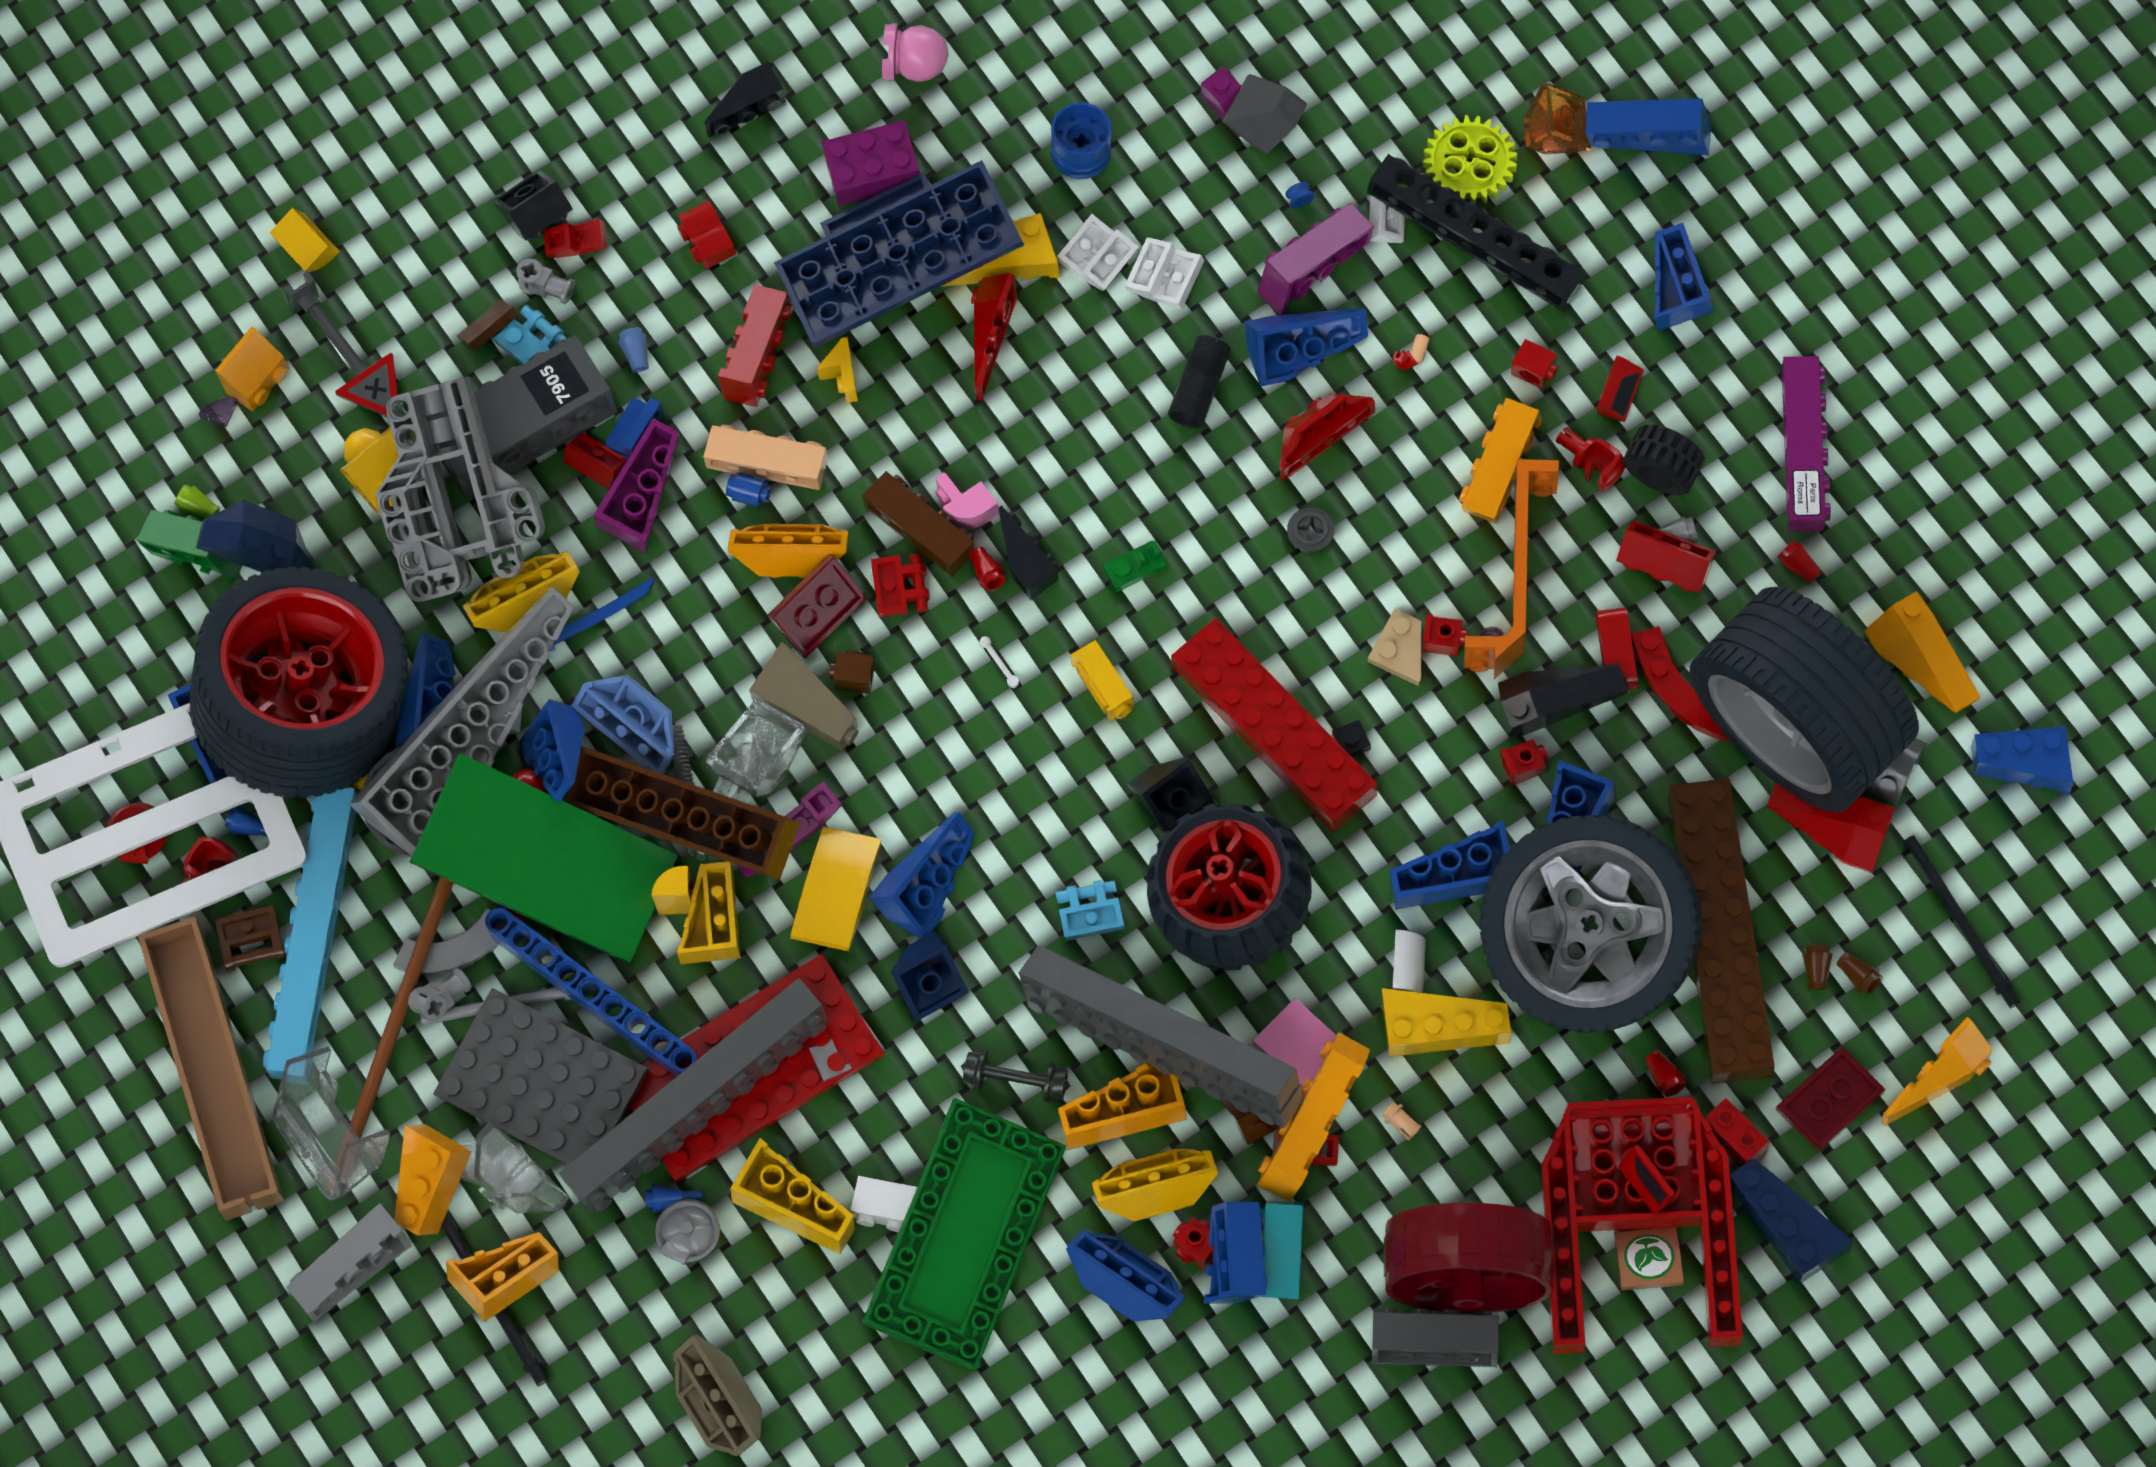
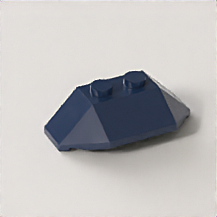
[196,500,310,572]

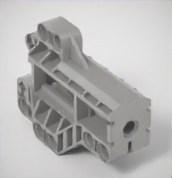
[375,377,545,602]

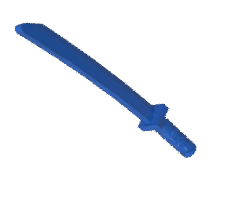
[550,578,654,652]

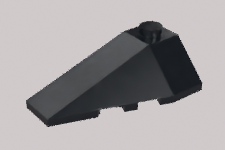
[1498,664,1630,738]

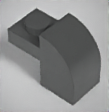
[1869,738,1927,805]

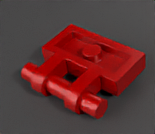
[871,554,930,618]

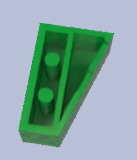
[137,510,243,584]

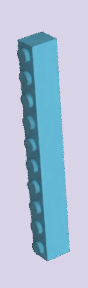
[263,788,357,1082]

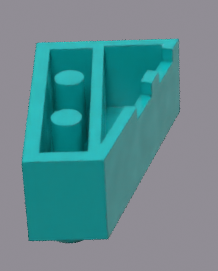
[1260,1200,1304,1299]

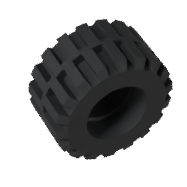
[1623,424,1705,495]

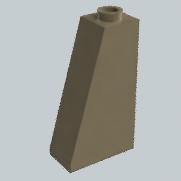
[749,642,858,752]

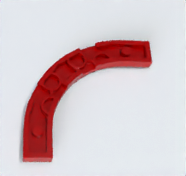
[1631,626,1730,742]

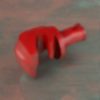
[1556,427,1625,492]
[181,837,238,884]

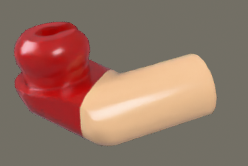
[1393,334,1429,370]

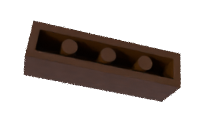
[862,471,975,577]

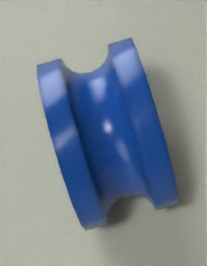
[1285,182,1315,208]

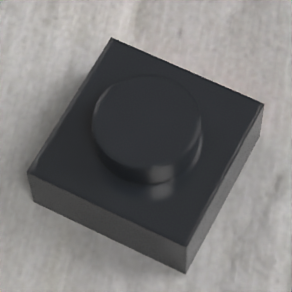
[1332,720,1371,757]

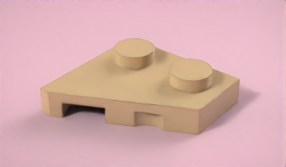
[1368,609,1421,686]

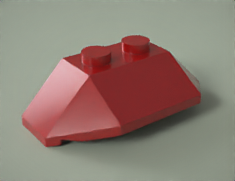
[1280,393,1375,481]

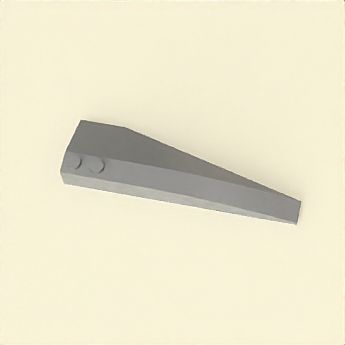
[349,587,574,856]

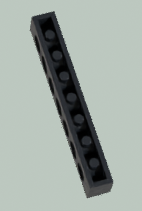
[1367,154,1586,312]

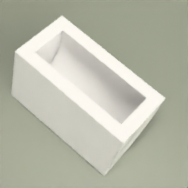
[1393,930,1426,993]

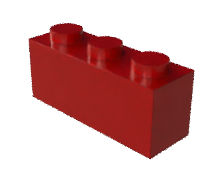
[1616,520,1716,593]

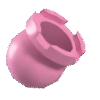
[882,23,949,82]

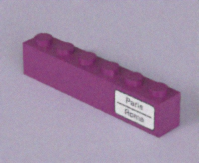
[1781,356,1831,532]

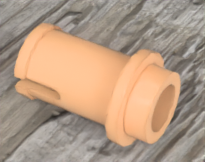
[1382,1102,1422,1141]

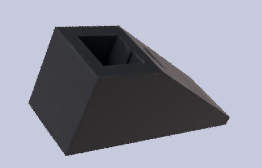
[704,62,786,138]
[998,506,1059,600]

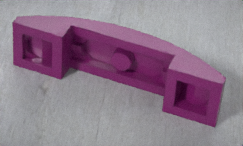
[737,781,842,878]

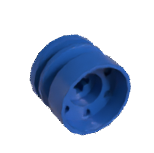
[1051,102,1112,179]

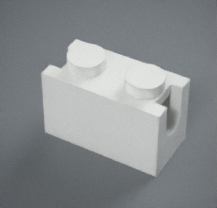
[850,1176,917,1232]

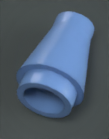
[618,327,649,373]

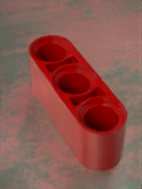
[1596,607,1638,690]

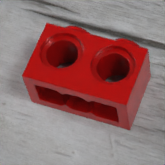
[1704,1098,1770,1167]

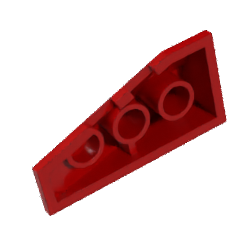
[971,273,1018,401]
[1767,783,1895,873]

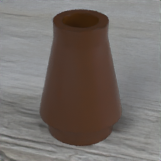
[1802,945,1833,990]
[1836,952,1883,995]

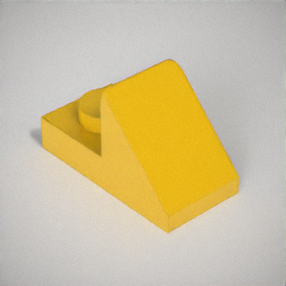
[817,337,858,403]

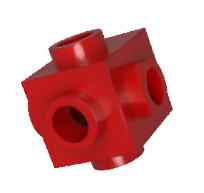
[1173,1217,1214,1270]

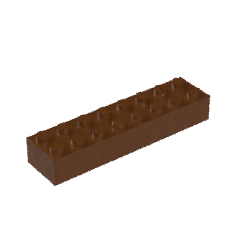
[562,746,800,880]

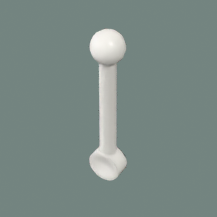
[979,636,1019,688]

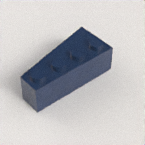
[1730,1158,1853,1284]

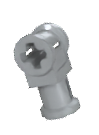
[516,259,575,304]
[408,968,472,1021]

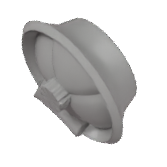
[655,1199,720,1265]

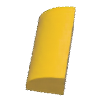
[269,208,340,272]
[652,866,694,915]

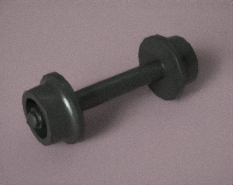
[960,1049,1071,1103]

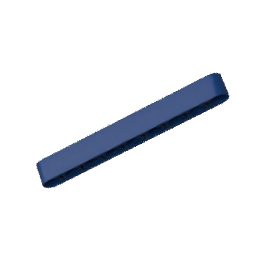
[485,908,698,1077]

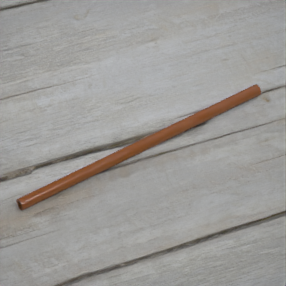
[325,877,454,1198]

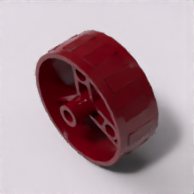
[1383,1202,1554,1313]

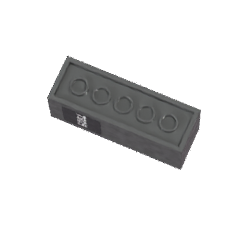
[429,335,618,499]

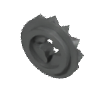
[1287,508,1334,554]

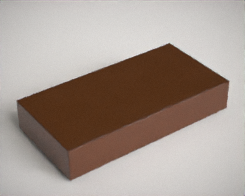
[457,299,518,351]

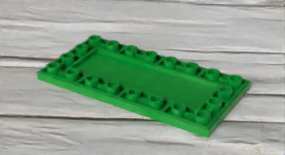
[409,753,678,964]
[861,1097,1066,1372]

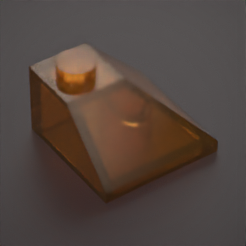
[1523,82,1591,155]

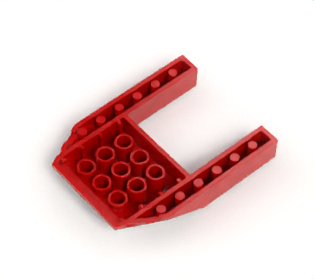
[1542,1097,1743,1354]

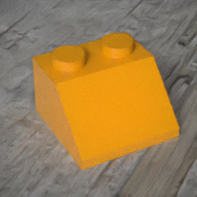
[215,326,289,411]

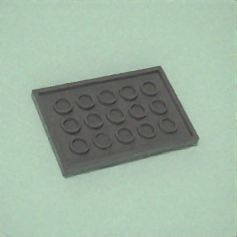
[433,988,650,1165]

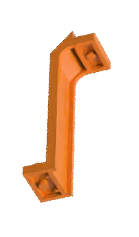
[1464,459,1559,679]

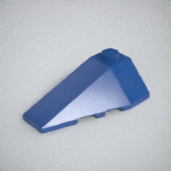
[1245,308,1368,386]
[395,632,456,747]
[519,699,585,802]
[870,812,975,939]

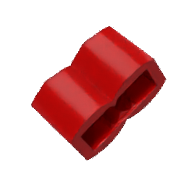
[676,200,736,269]

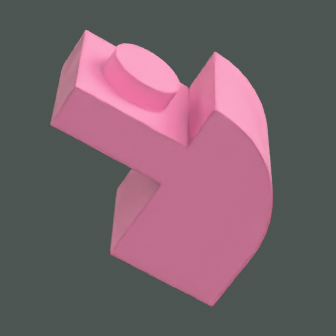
[935,472,999,529]

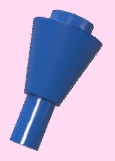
[225,806,268,837]
[645,1183,702,1214]

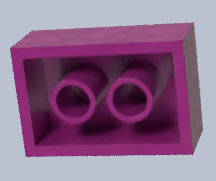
[821,120,920,207]

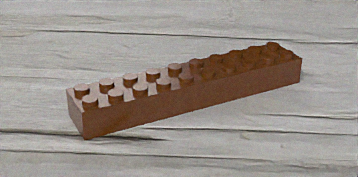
[1667,778,1775,1084]

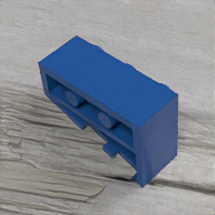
[1654,223,1714,331]
[1204,1202,1268,1304]

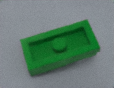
[1102,540,1169,593]

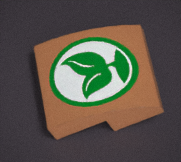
[1614,1227,1684,1291]

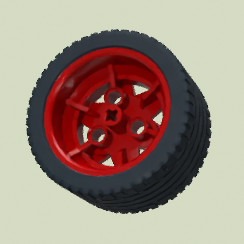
[189,567,408,798]

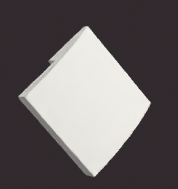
[1056,214,1139,291]
[1125,237,1204,310]

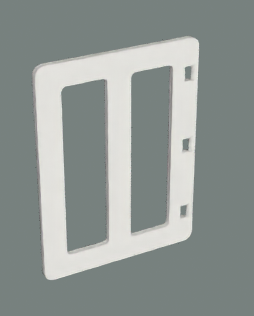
[0,703,307,967]

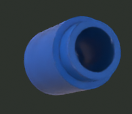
[726,472,771,507]

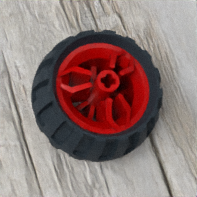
[1147,803,1312,970]

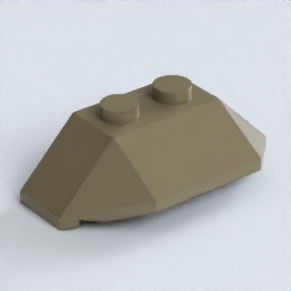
[673,1335,762,1456]

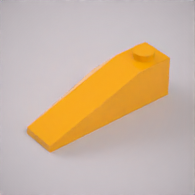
[1864,591,1981,714]
[1881,1017,1992,1126]

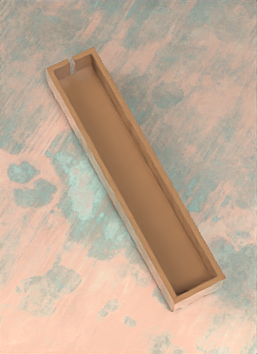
[138,917,284,1221]

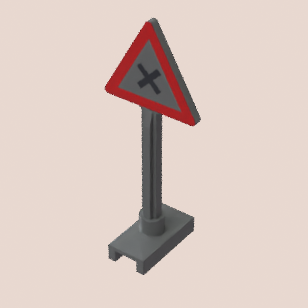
[284,271,398,417]

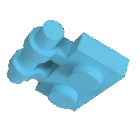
[494,305,567,365]
[1055,880,1124,941]

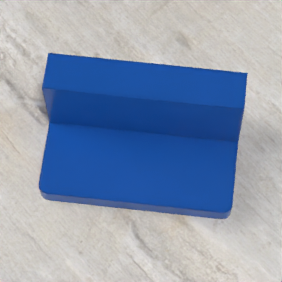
[605,397,664,458]

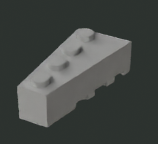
[287,1203,411,1322]

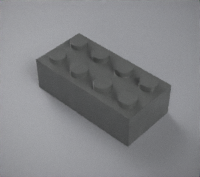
[1372,1308,1499,1367]

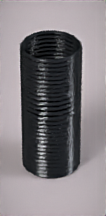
[1168,335,1231,428]

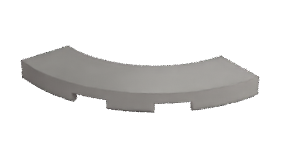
[393,908,507,975]

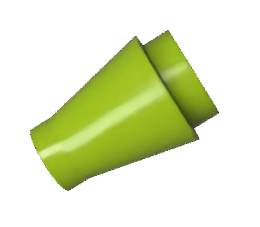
[174,484,220,519]

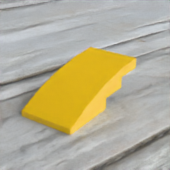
[790,826,881,952]

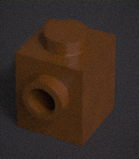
[829,650,875,694]

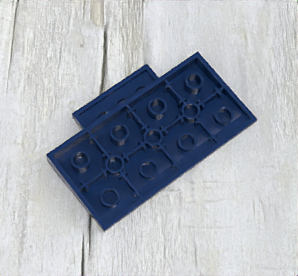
[774,160,1024,348]

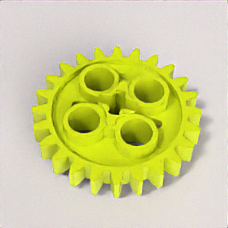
[1423,115,1517,204]

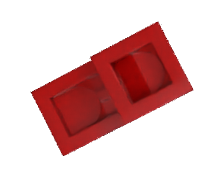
[543,218,607,258]

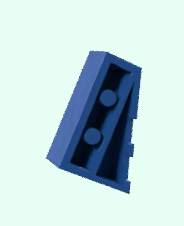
[1971,726,2073,795]

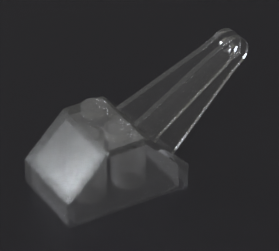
[688,698,806,861]
[455,1122,569,1213]

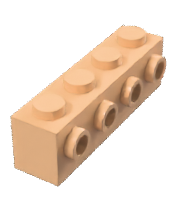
[703,425,828,490]

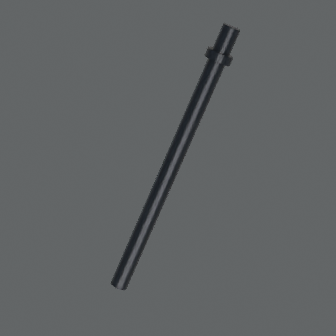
[1904,835,2020,1009]
[441,1213,548,1387]

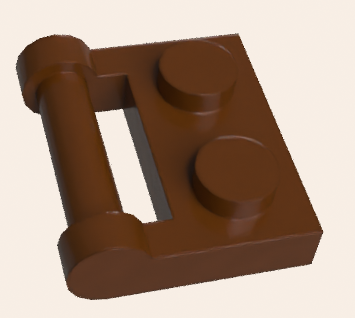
[215,905,286,972]

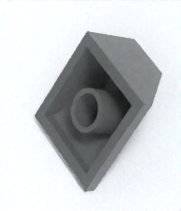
[1222,74,1307,155]

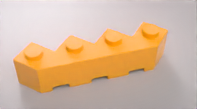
[1257,1032,1370,1203]

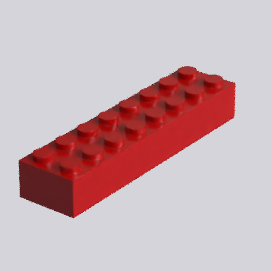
[1171,618,1377,833]

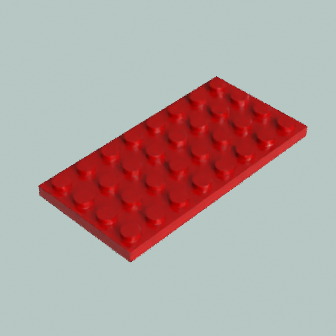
[630,954,885,1183]

